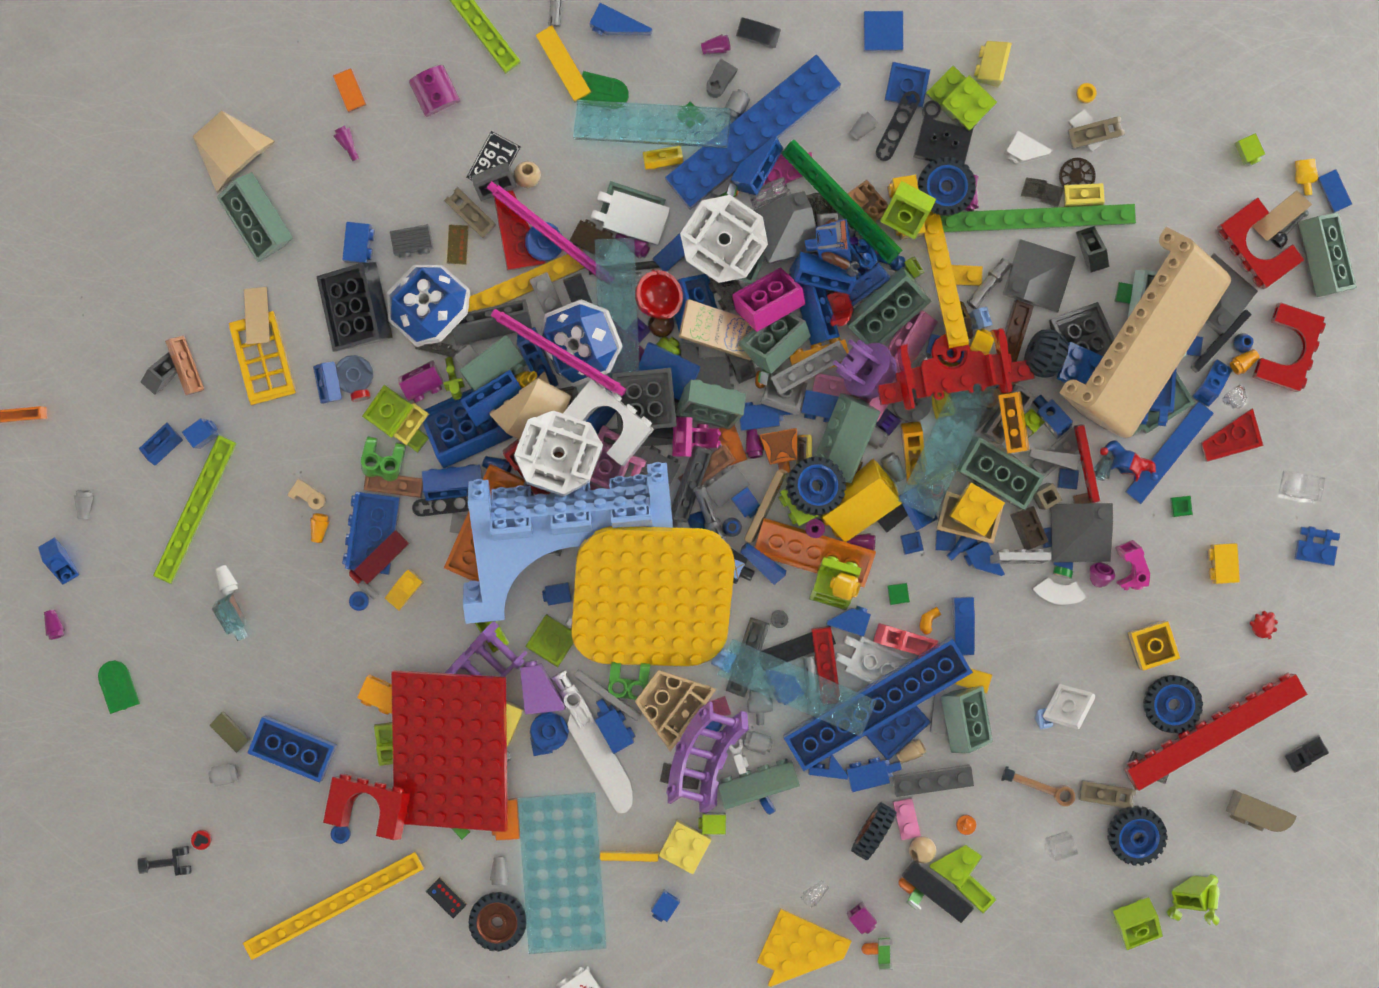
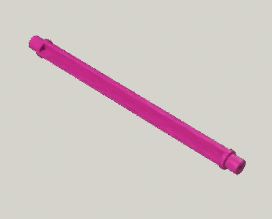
[487,181,615,285]
[491,309,626,396]

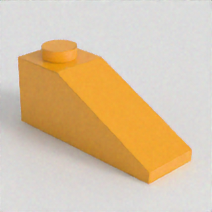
[901,421,927,486]

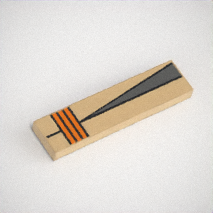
[744,469,788,543]

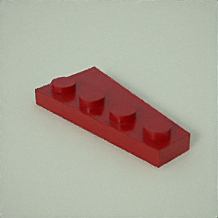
[493,190,546,271]

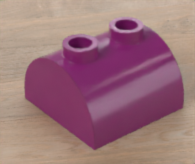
[409,65,460,117]
[398,360,443,403]

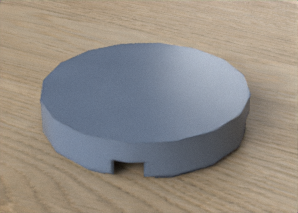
[336,355,373,393]

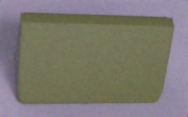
[209,712,250,753]

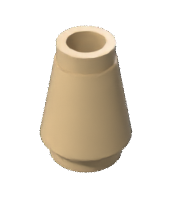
[896,739,927,764]

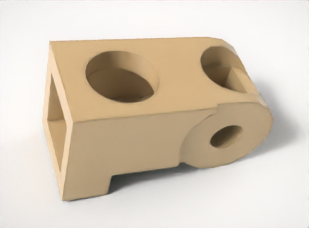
[287,479,326,510]

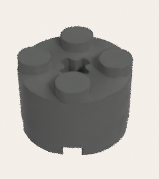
[892,389,932,422]

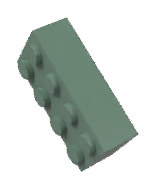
[954,436,1045,510]

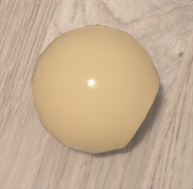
[514,161,541,188]
[909,837,936,864]

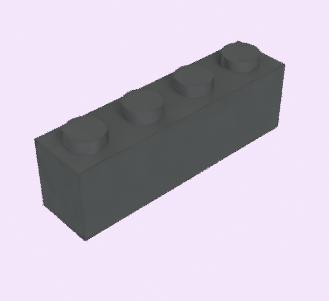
[452,299,532,346]
[892,765,974,797]

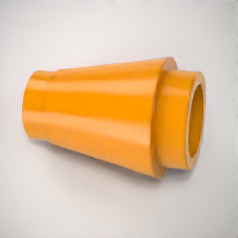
[1230,349,1260,375]
[310,513,330,543]

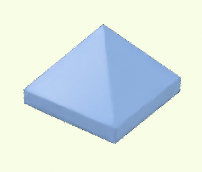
[1035,708,1053,729]

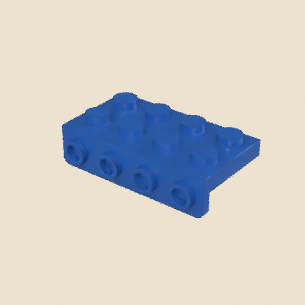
[342,492,400,575]

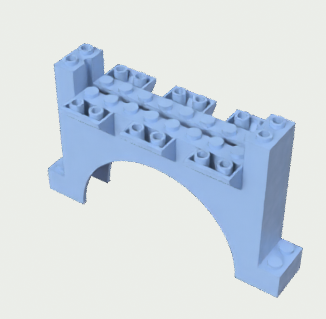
[463,462,673,624]

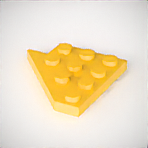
[757,908,852,987]

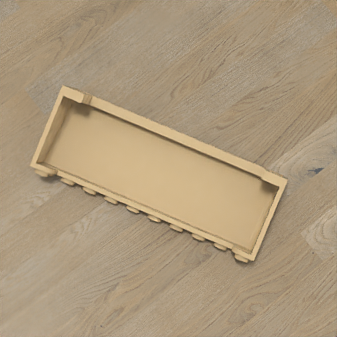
[1059,227,1231,438]

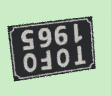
[466,131,521,180]

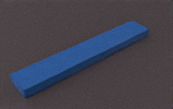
[1125,401,1214,504]

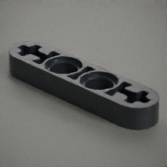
[876,91,920,161]
[412,496,469,517]

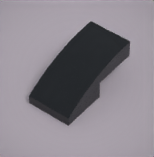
[736,17,781,48]
[1285,735,1329,773]

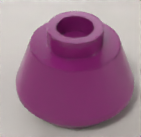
[1090,562,1115,588]

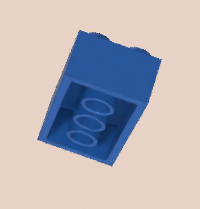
[247,715,337,783]

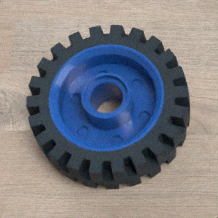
[918,157,976,216]
[786,456,846,516]
[1143,675,1203,733]
[1107,806,1168,866]

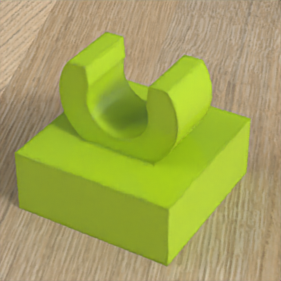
[904,256,925,278]

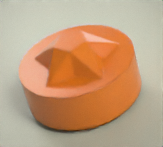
[956,815,976,835]

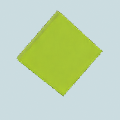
[362,385,414,438]
[525,614,574,668]

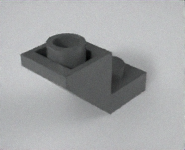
[725,353,756,384]

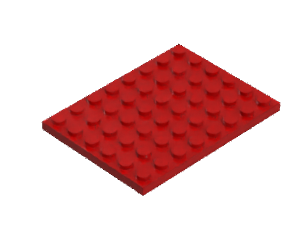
[391,670,508,832]

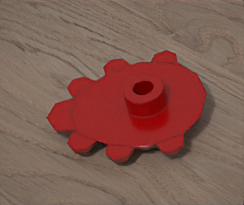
[1250,611,1278,639]

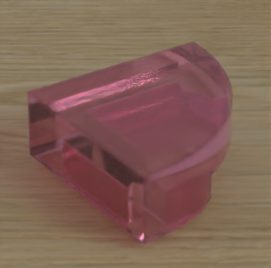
[707,696,731,716]

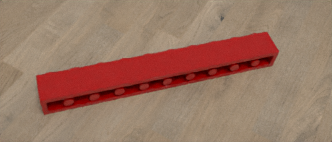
[1124,672,1308,791]

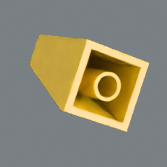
[820,458,902,542]

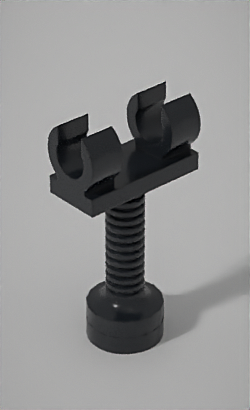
[137,846,192,876]

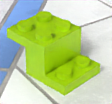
[926,65,997,131]
[809,556,862,610]

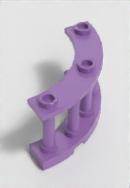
[445,621,527,677]
[666,701,749,814]

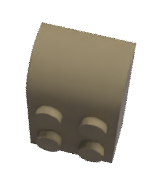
[1226,790,1297,832]

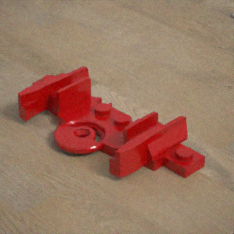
[877,328,1035,410]

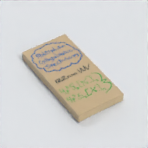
[679,299,753,360]

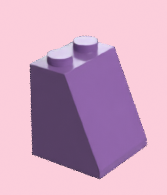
[520,660,566,714]

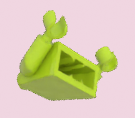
[1167,874,1220,925]

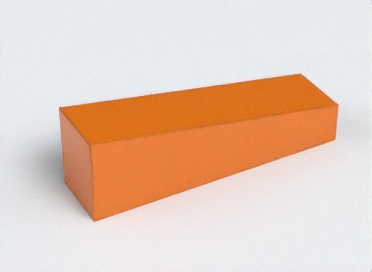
[0,406,47,423]

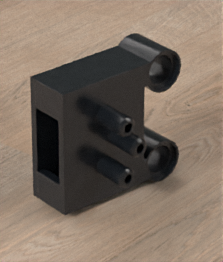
[913,100,977,164]

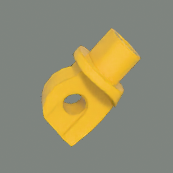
[514,371,537,389]

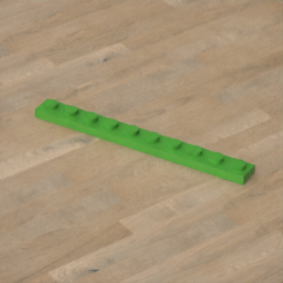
[940,204,1136,233]

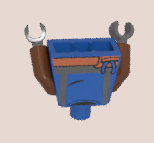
[805,219,859,277]

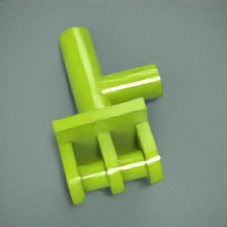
[443,357,465,400]

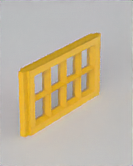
[229,311,296,405]

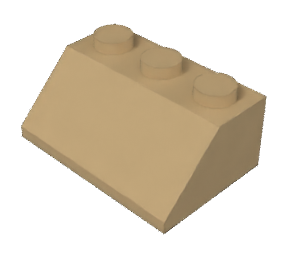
[937,491,1003,544]

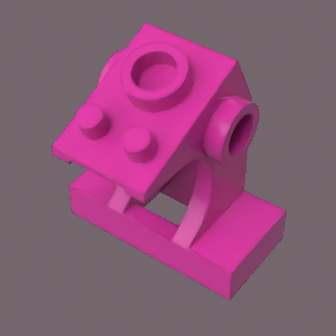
[672,417,721,457]
[1115,540,1150,590]

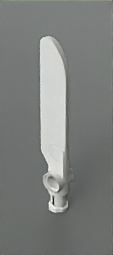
[551,670,633,813]

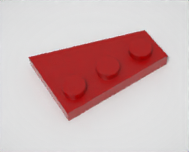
[1201,408,1264,462]

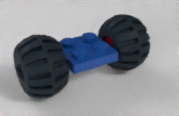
[1024,329,1103,385]

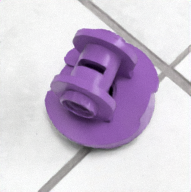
[833,339,897,399]

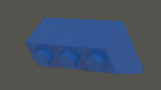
[674,274,718,340]

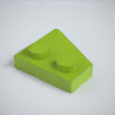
[929,845,982,889]

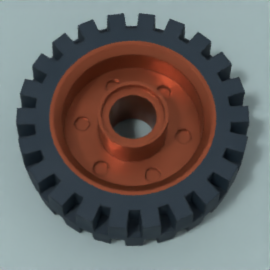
[851,802,897,861]
[468,892,527,952]

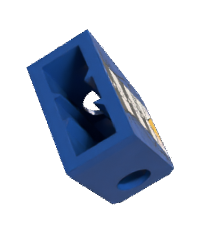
[1033,395,1073,439]

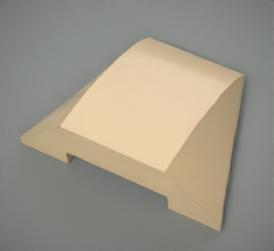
[193,111,275,193]
[489,378,571,440]
[635,670,717,752]

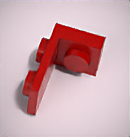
[827,291,854,326]

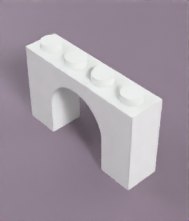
[563,379,654,466]

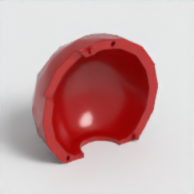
[635,270,683,319]

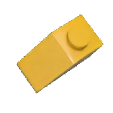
[969,328,994,355]
[385,569,425,611]

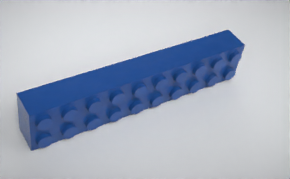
[665,54,841,210]
[784,637,973,771]

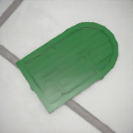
[576,71,629,110]
[98,660,140,714]

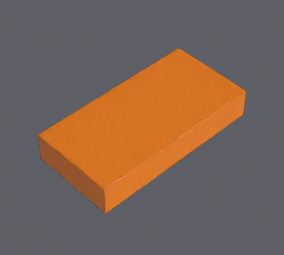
[333,68,366,112]

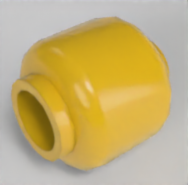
[830,572,861,601]

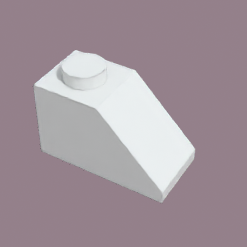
[1004,131,1052,163]

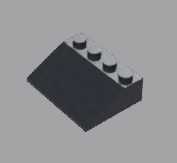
[316,262,393,352]

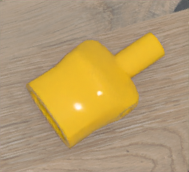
[1295,159,1318,196]

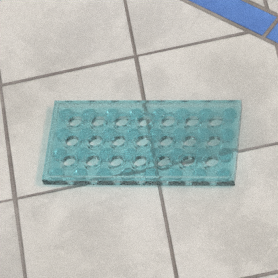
[518,792,607,954]

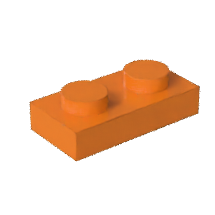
[719,424,747,466]

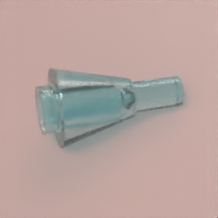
[1094,451,1113,481]

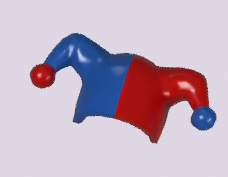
[1100,440,1159,482]

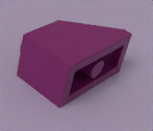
[847,902,877,934]

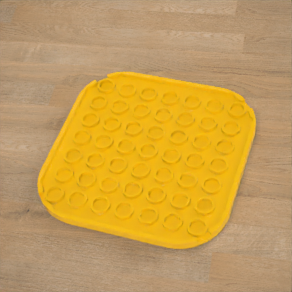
[571,526,735,666]

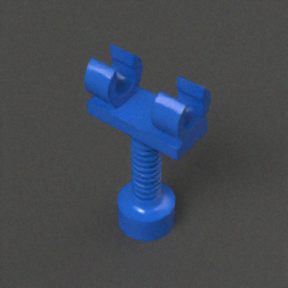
[855,239,905,271]

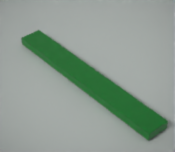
[781,139,903,264]

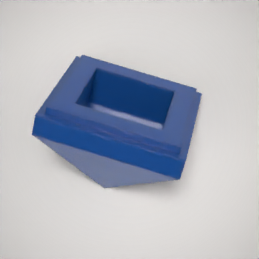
[688,511,706,529]

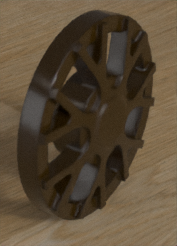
[1059,158,1096,188]

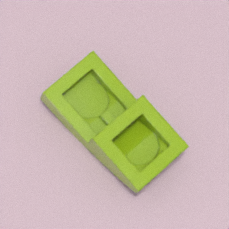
[374,722,393,766]

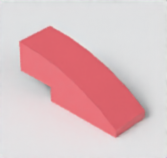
[873,623,938,655]

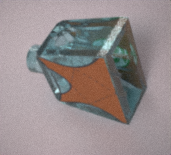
[212,593,248,641]

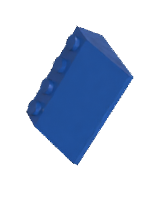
[423,389,513,469]

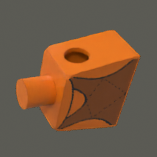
[760,428,797,473]

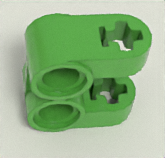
[361,436,406,481]
[608,662,650,700]

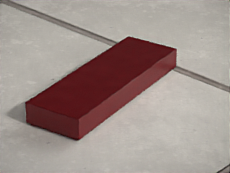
[354,530,410,585]

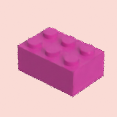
[732,267,805,332]

